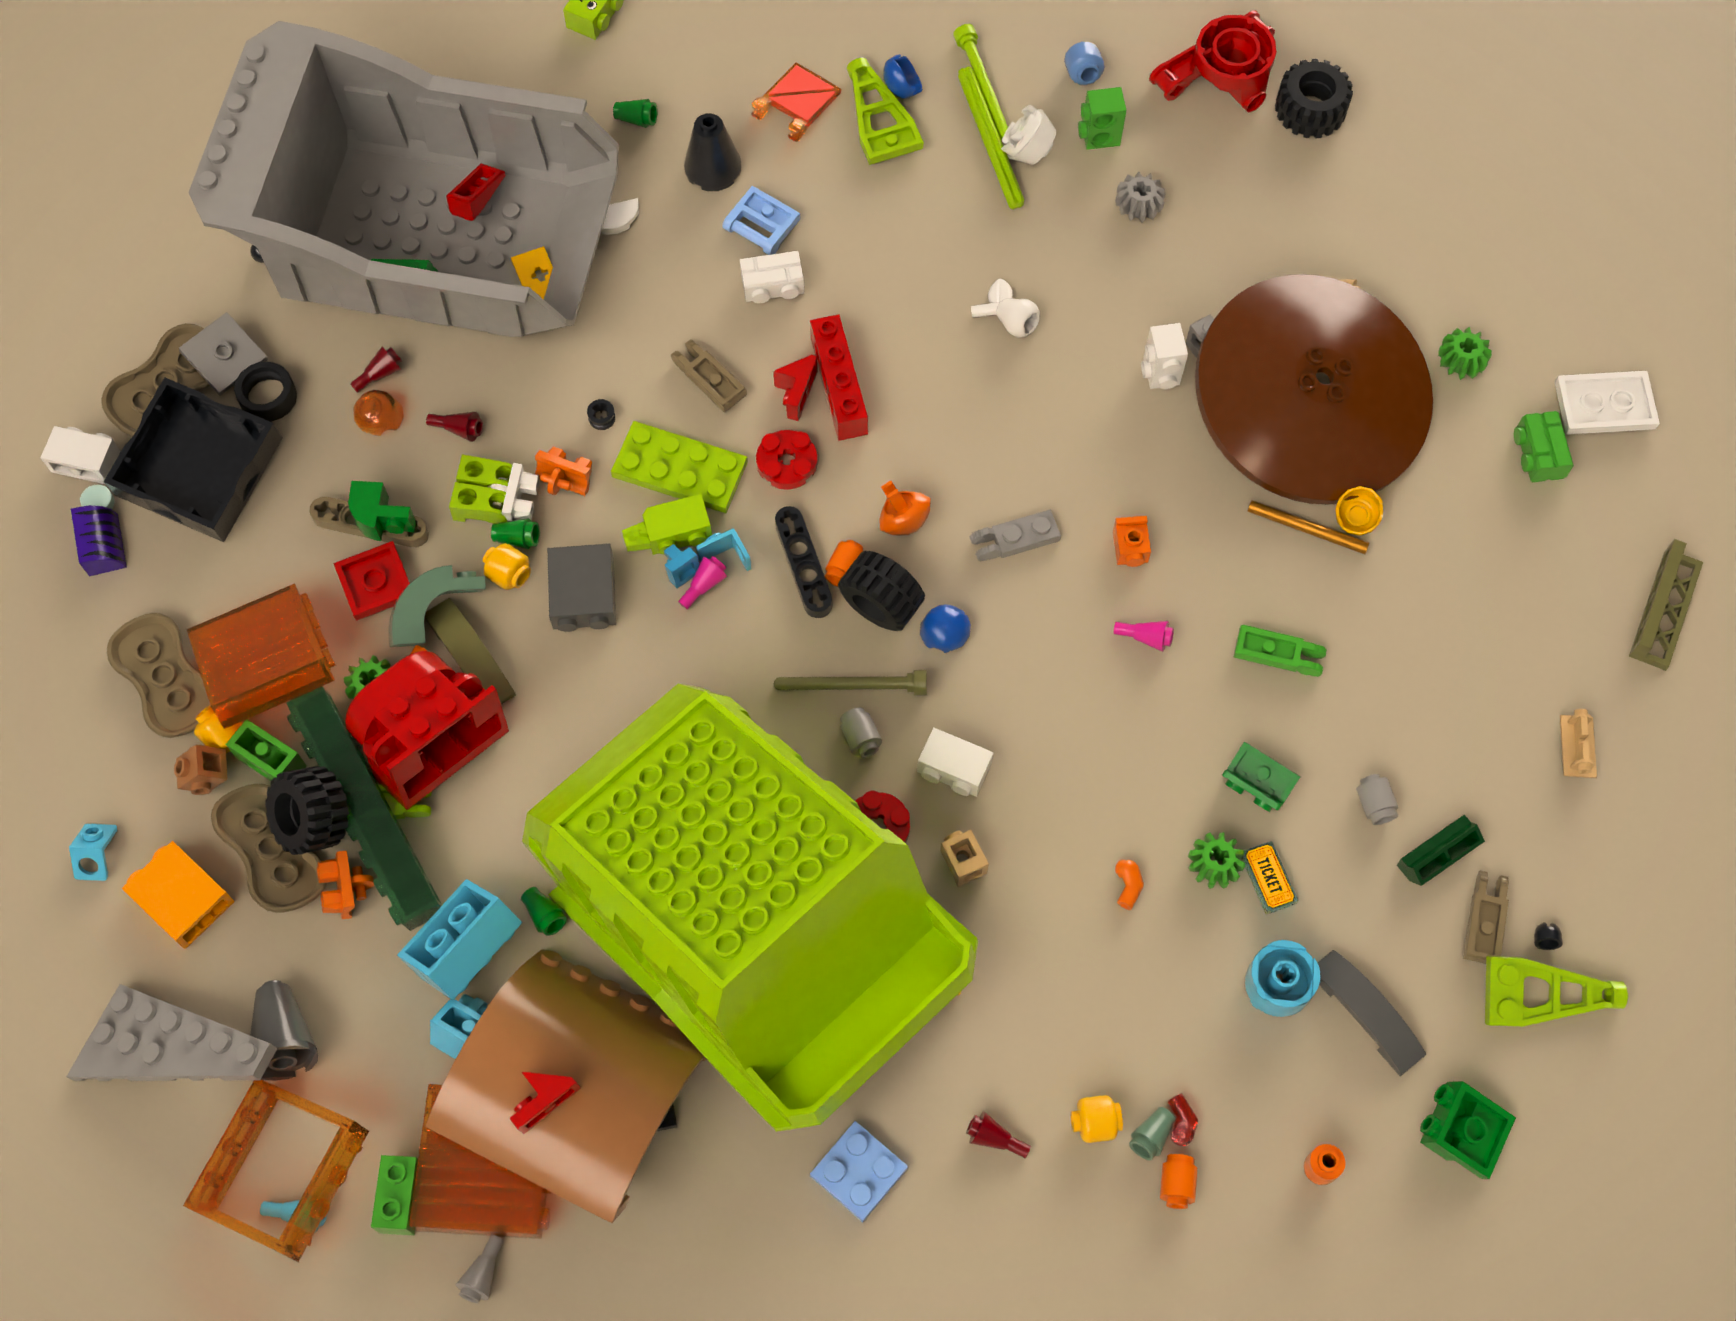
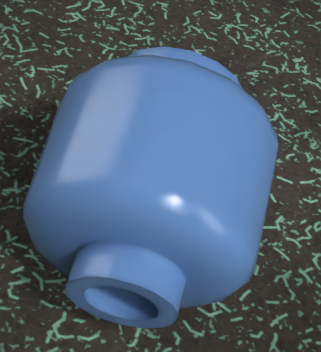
[1064,42,1105,85]

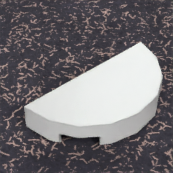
[602,198,639,235]

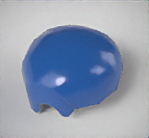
[883,54,923,99]
[920,604,971,653]

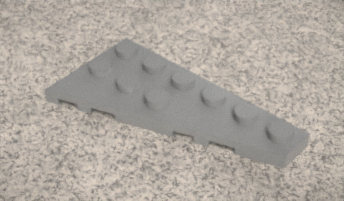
[66,984,277,1081]

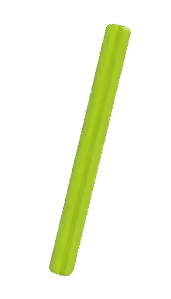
[958,66,1024,210]

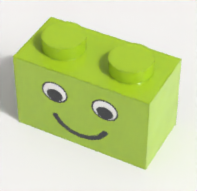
[563,0,624,40]

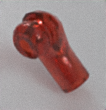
[1168,1093,1198,1146]

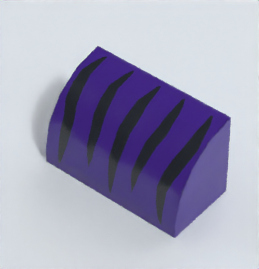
[71,505,127,577]

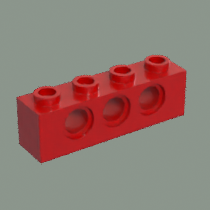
[810,314,868,441]

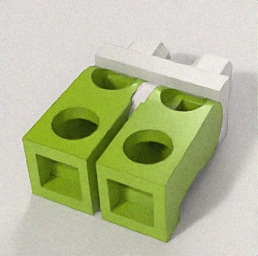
[449,454,540,524]

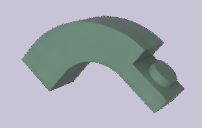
[389,565,486,647]

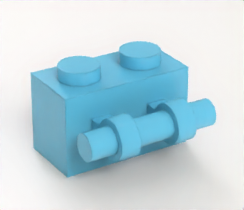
[430,994,487,1059]

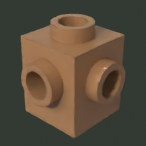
[174,745,228,795]

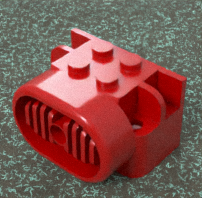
[345,651,509,810]

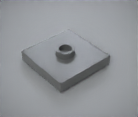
[179,312,268,396]

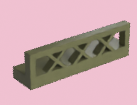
[1629,539,1703,671]

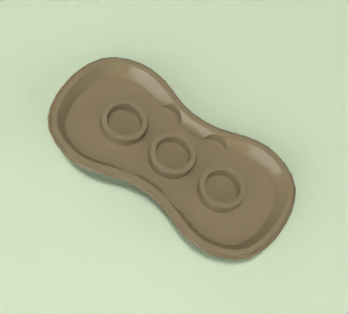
[101,323,210,437]
[107,613,218,738]
[211,784,327,913]

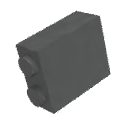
[547,543,616,632]

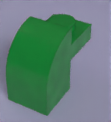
[348,481,416,541]

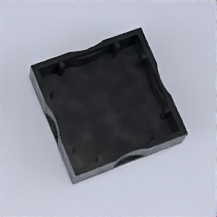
[103,377,283,542]

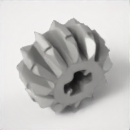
[1115,171,1165,223]

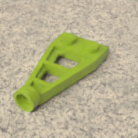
[847,58,924,165]
[1485,956,1628,1027]

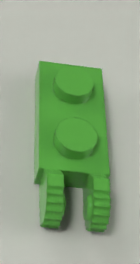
[1233,625,1327,677]

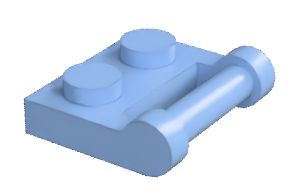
[722,186,800,255]

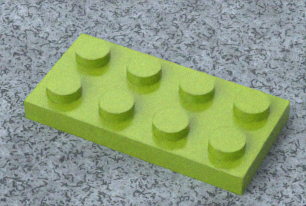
[611,421,748,513]

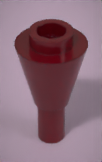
[350,346,402,393]
[426,412,483,442]
[966,1111,1031,1158]

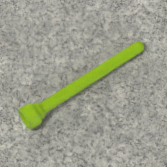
[953,24,1008,140]

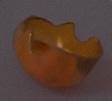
[353,390,404,436]

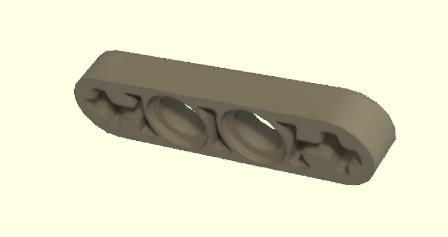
[309,497,429,547]

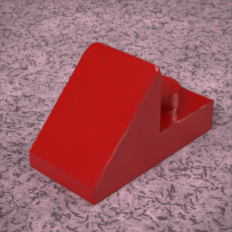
[773,355,818,421]
[509,1072,581,1134]

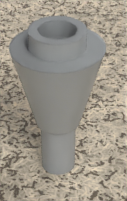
[456,1235,504,1303]

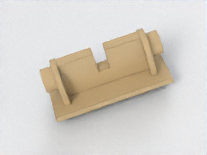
[1560,709,1597,778]

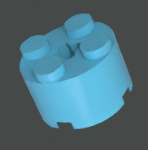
[1245,940,1320,1017]

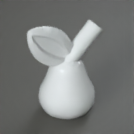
[971,278,1040,338]

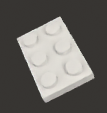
[1554,371,1660,435]

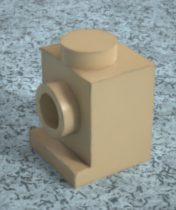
[940,830,989,887]

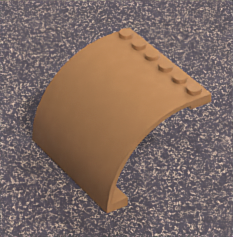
[425,949,706,1223]

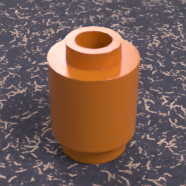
[825,540,863,587]
[1304,1144,1346,1185]
[1160,1154,1198,1209]

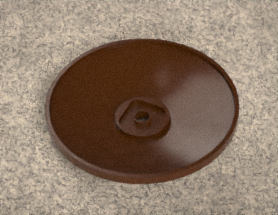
[1195,274,1433,505]

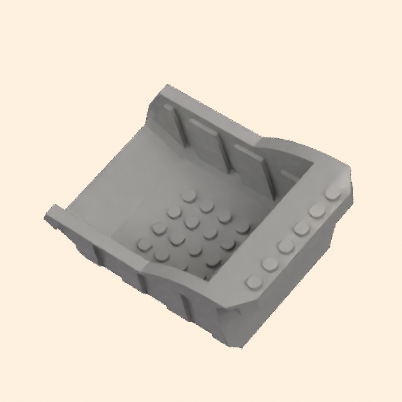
[188,21,619,337]

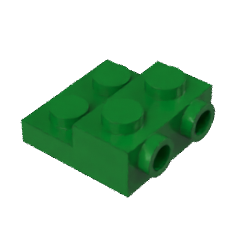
[1420,1081,1516,1179]

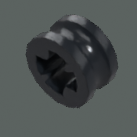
[587,399,616,430]

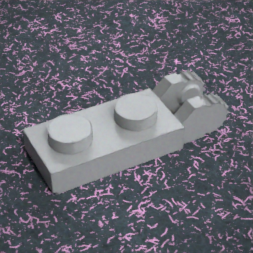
[969,509,1061,561]

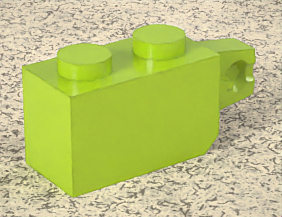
[622,494,712,555]

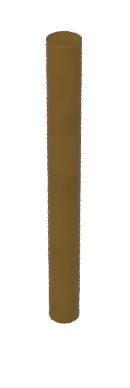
[1247,500,1369,554]

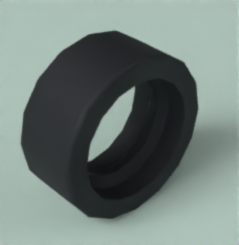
[234,362,297,422]

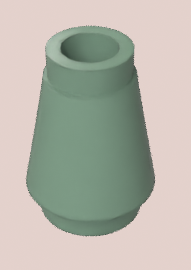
[1129,1107,1176,1160]

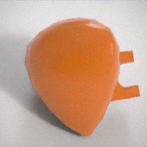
[879,481,931,536]

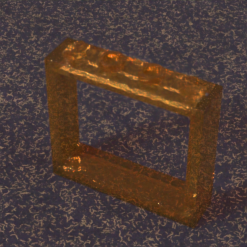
[183,1079,369,1262]

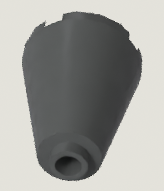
[250,980,318,1081]

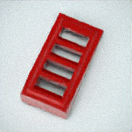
[446,163,506,221]

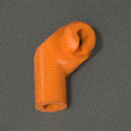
[1115,860,1144,910]

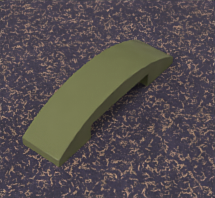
[424,598,516,704]

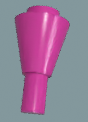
[678,556,727,610]
[1114,621,1174,652]

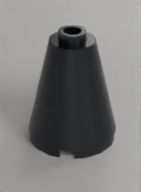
[684,113,741,191]

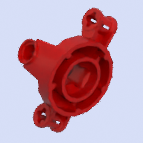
[1149,10,1277,113]

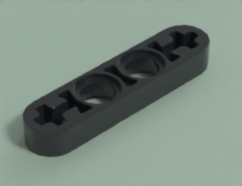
[775,506,832,618]

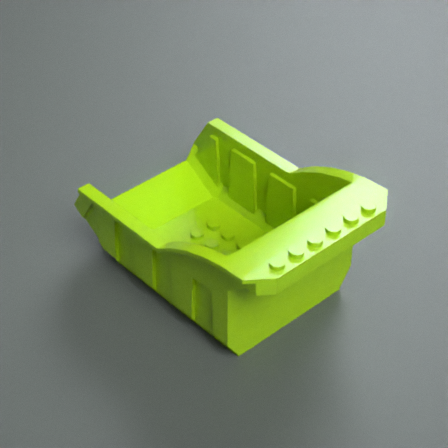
[522,683,978,1132]

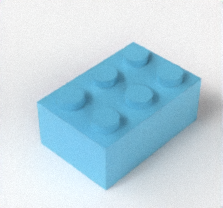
[397,879,522,1000]

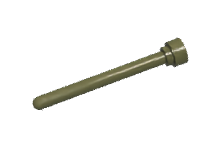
[773,670,927,696]

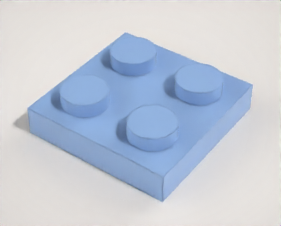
[810,1121,908,1223]

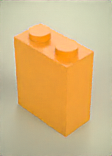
[122,841,235,949]

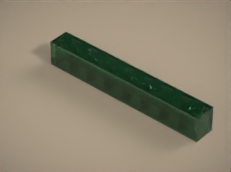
[286,684,442,931]

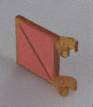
[751,62,841,142]

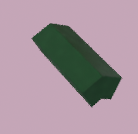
[1397,814,1485,886]

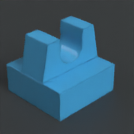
[664,544,700,589]

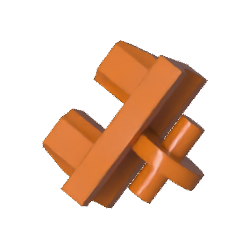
[535,446,592,496]
[317,850,374,920]

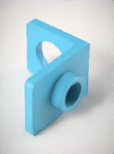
[696,528,751,571]
[69,824,117,881]

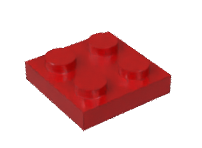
[333,541,410,621]

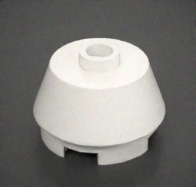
[1001,105,1056,165]

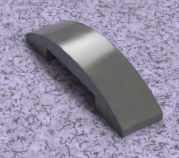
[1318,950,1426,1076]

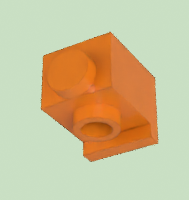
[1113,516,1151,567]

